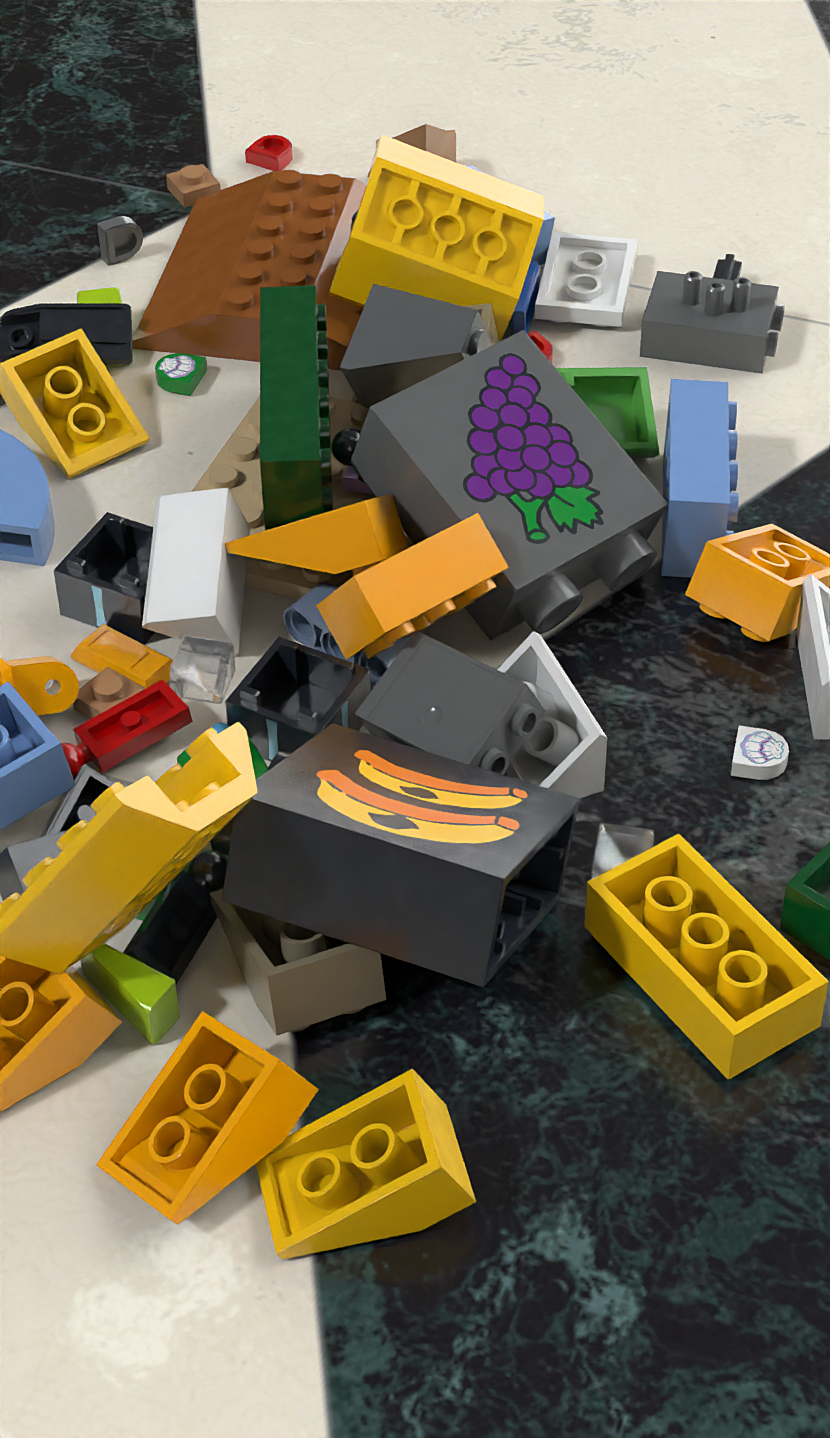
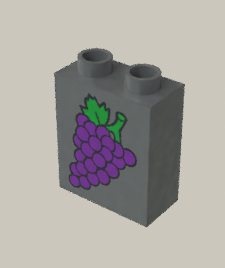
[350,330,668,640]

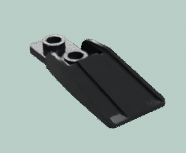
[0,303,133,366]

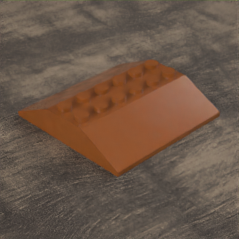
[132,170,366,371]

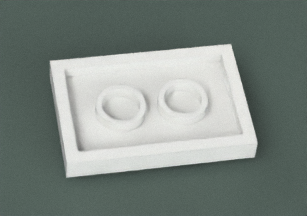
[535,232,637,327]

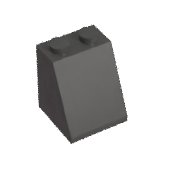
[340,284,492,409]

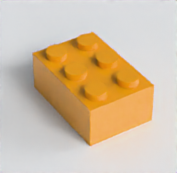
[316,513,509,660]

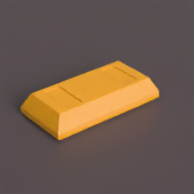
[71,624,181,689]

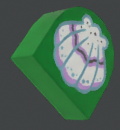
[155,353,207,396]

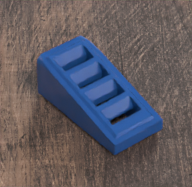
[509,261,540,336]

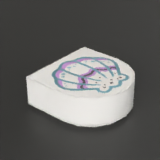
[731,726,789,780]

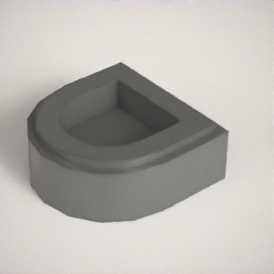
[97,216,144,266]

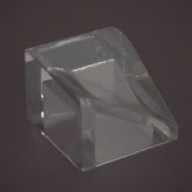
[170,635,236,704]
[591,823,655,879]

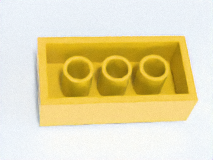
[584,834,829,1080]

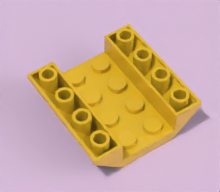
[328,135,545,342]
[0,722,258,974]

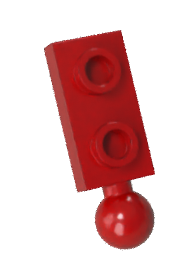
[61,679,193,778]

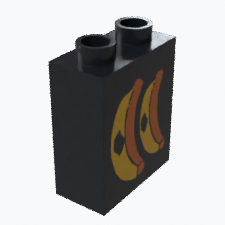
[210,723,580,987]

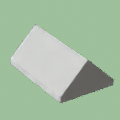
[142,488,250,657]
[796,574,830,739]
[497,631,607,798]

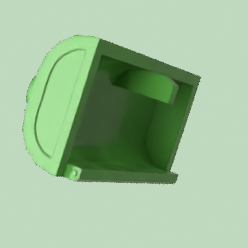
[556,367,660,458]

